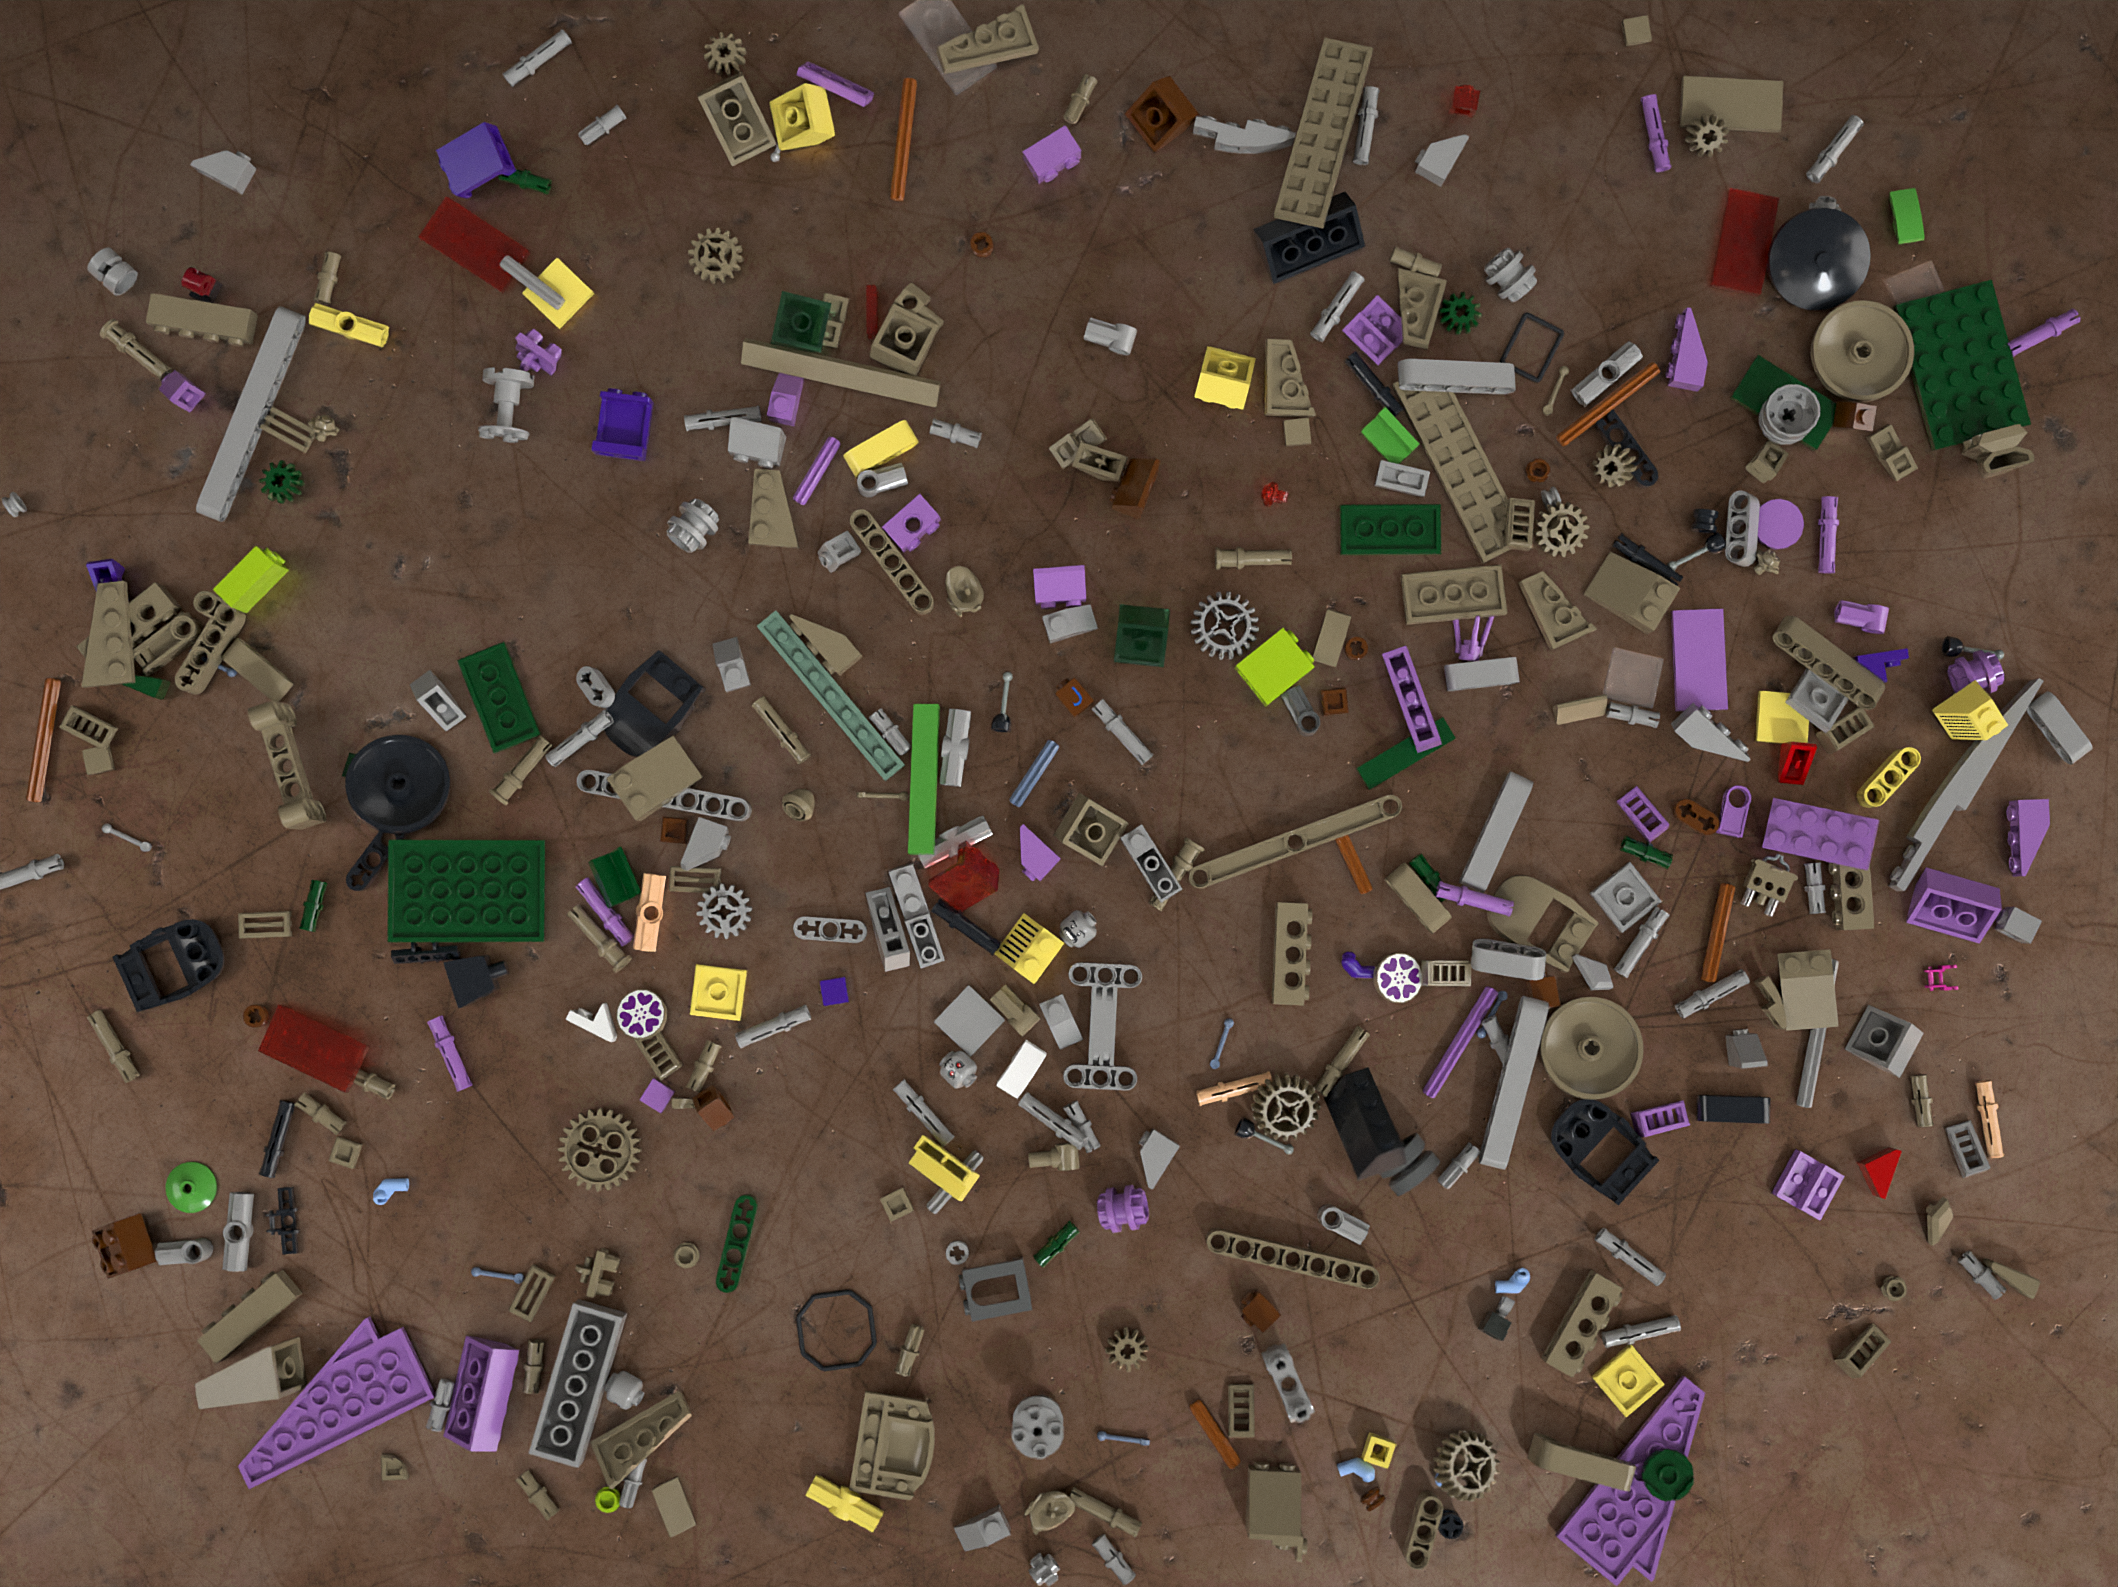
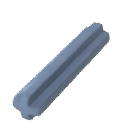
[1009,740,1059,807]

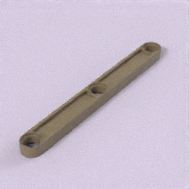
[1189,795,1402,889]

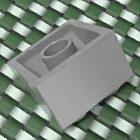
[728,417,786,468]
[1845,1005,1924,1078]

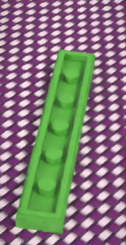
[908,704,940,855]

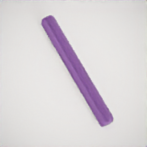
[1423,986,1498,1098]

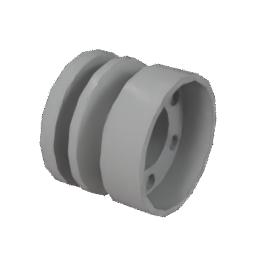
[1759,384,1820,445]

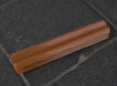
[1335,835,1372,894]
[1189,1399,1241,1469]

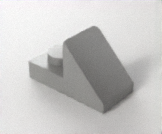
[713,637,751,692]

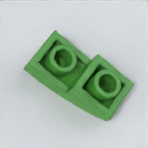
[1888,188,1925,244]

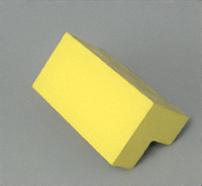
[909,1135,980,1202]

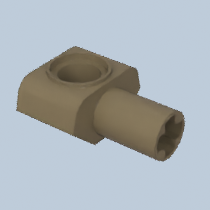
[888,282,944,333]

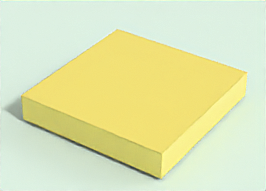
[522,258,594,329]
[1755,691,1809,744]
[690,964,747,1021]
[1591,1345,1665,1417]

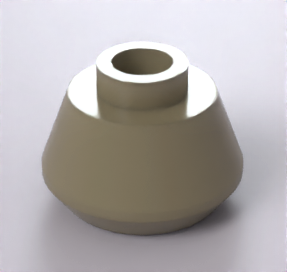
[782,789,815,821]

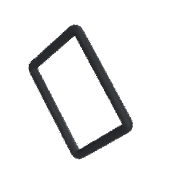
[1500,312,1564,383]

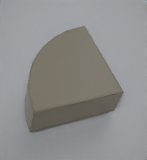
[672,1097,696,1109]
[381,1453,409,1481]

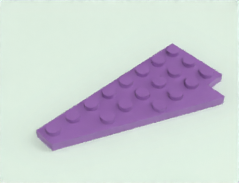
[238,1317,436,1489]
[1555,1375,1705,1586]

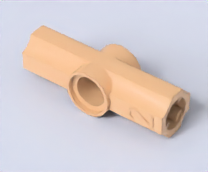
[633,873,666,952]

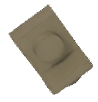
[1270,1532,1307,1562]

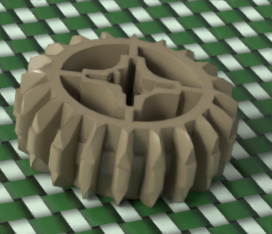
[1251,1072,1321,1142]
[1432,1430,1500,1502]

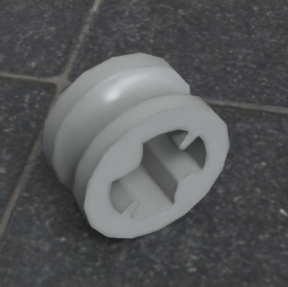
[1541,486,1561,511]
[1,492,27,517]
[946,1240,969,1265]

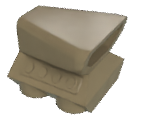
[1961,424,2035,479]

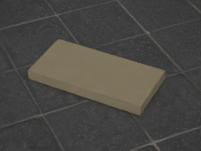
[1680,76,1783,133]
[1400,564,1507,625]

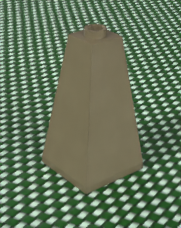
[195,1337,307,1409]

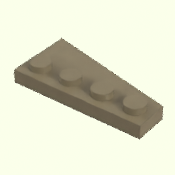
[936,4,1039,74]
[81,581,136,688]
[590,1391,692,1489]

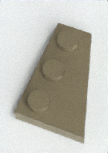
[748,469,799,549]

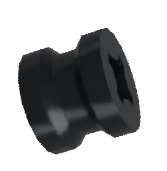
[1691,509,1719,534]
[1438,1509,1464,1539]

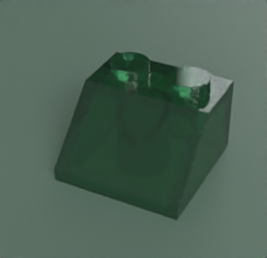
[770,291,832,353]
[1114,604,1170,667]

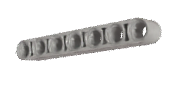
[577,770,752,821]
[1479,996,1549,1170]

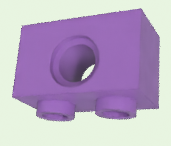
[882,494,941,553]

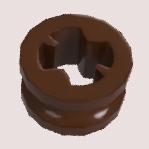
[970,232,993,257]
[1344,637,1368,660]
[243,1005,269,1028]
[1360,1487,1386,1512]

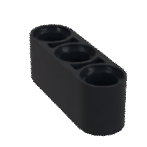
[1696,1095,1771,1124]

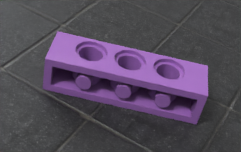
[1382,646,1442,753]

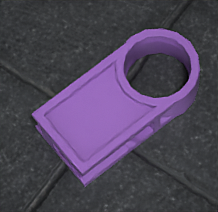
[1716,786,1751,838]

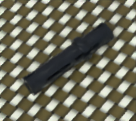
[1344,351,1404,417]
[1612,533,1683,586]
[931,898,1002,956]
[258,1100,295,1178]

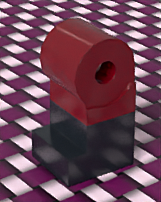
[181,267,222,303]

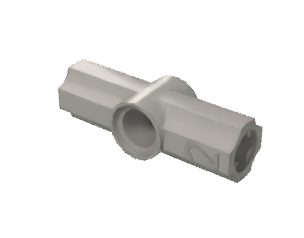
[1571,341,1643,407]
[940,709,971,787]
[918,816,993,869]
[222,1192,254,1272]

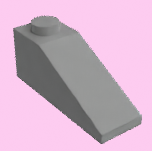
[865,887,910,972]

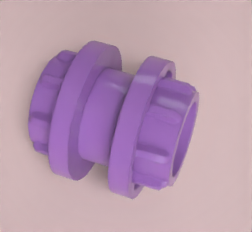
[1947,650,2004,694]
[1097,1185,1149,1233]

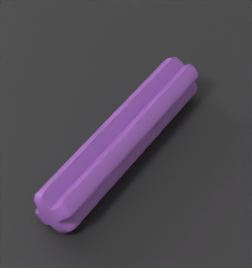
[793,437,841,505]

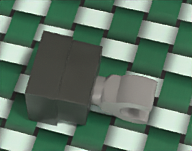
[1477,1296,1515,1341]

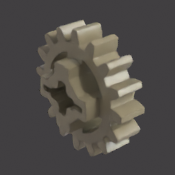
[688,228,744,284]
[1533,501,1589,557]

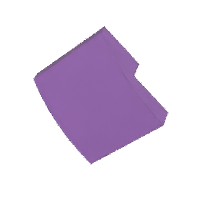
[1342,295,1403,365]
[1771,1149,1845,1220]

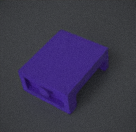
[436,122,516,199]
[592,388,654,461]

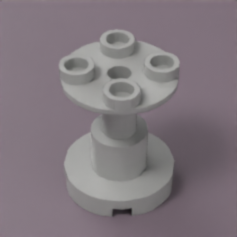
[478,368,535,443]
[1012,1395,1063,1459]

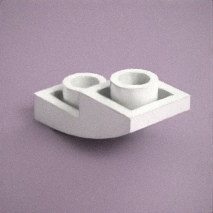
[996,1040,1047,1099]

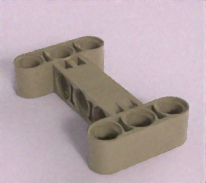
[248,700,327,830]

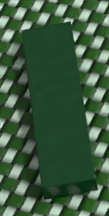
[1356,717,1456,790]

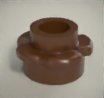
[1525,458,1551,483]

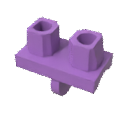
[515,329,562,375]

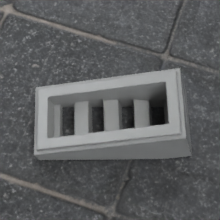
[1945,1120,1991,1178]

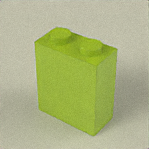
[213,546,289,613]
[1234,628,1315,707]

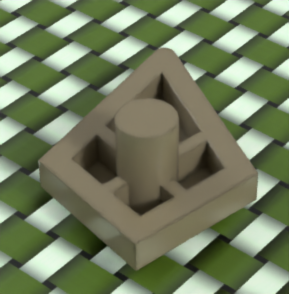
[1926,1197,1953,1246]

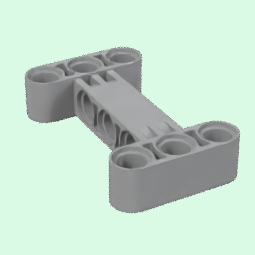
[1063,962,1142,1090]

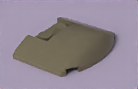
[849,1391,935,1500]

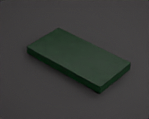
[1730,355,1836,451]
[1339,504,1441,556]
[457,641,542,754]

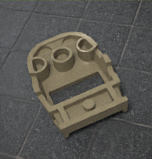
[1487,874,1599,973]

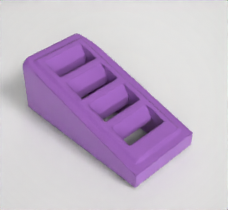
[1617,786,1669,843]
[1630,1100,1690,1137]

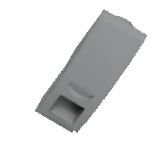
[1193,116,1296,154]
[889,862,945,968]

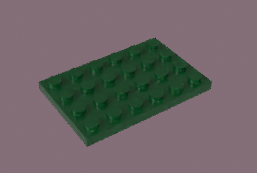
[1893,280,2031,451]
[387,840,545,942]

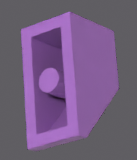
[159,370,206,413]
[767,373,804,426]
[1020,824,1061,881]

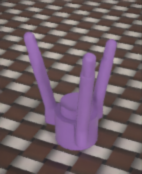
[1453,615,1494,662]

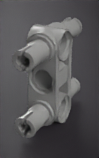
[1261,1343,1315,1423]

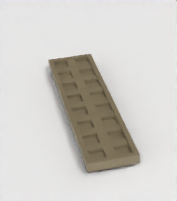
[1274,38,1373,228]
[1392,381,1525,564]

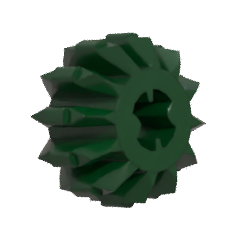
[1438,292,1482,335]
[259,460,305,504]

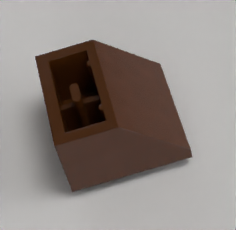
[92,1213,157,1279]

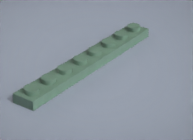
[757,610,905,781]

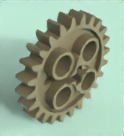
[557,1108,642,1192]

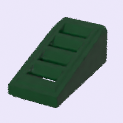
[122,675,171,700]

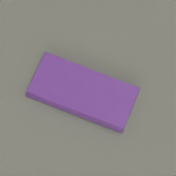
[1671,609,1728,712]

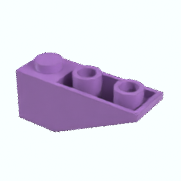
[1666,307,1708,391]
[2006,799,2050,877]

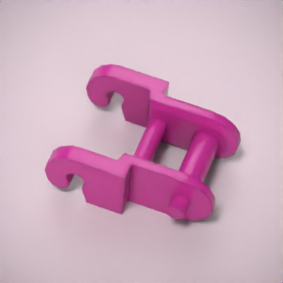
[1923,965,1958,991]

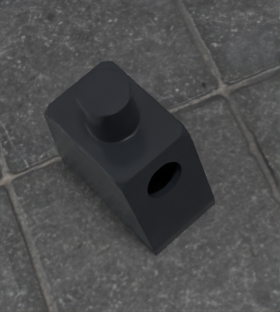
[443,955,509,1008]

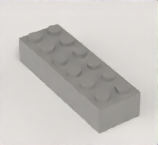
[529,1299,627,1468]

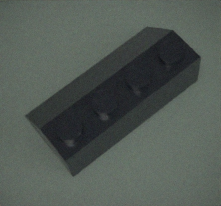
[1253,191,1366,284]
[1324,1067,1407,1181]

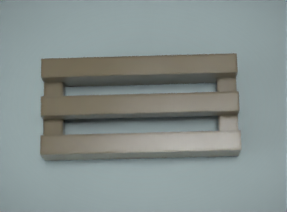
[260,406,317,453]
[669,866,722,893]
[238,911,292,938]
[508,1264,556,1323]

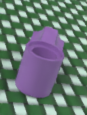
[1834,600,1889,634]

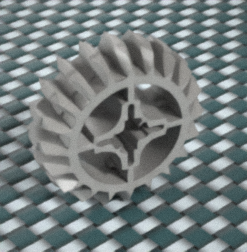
[1191,592,1259,660]

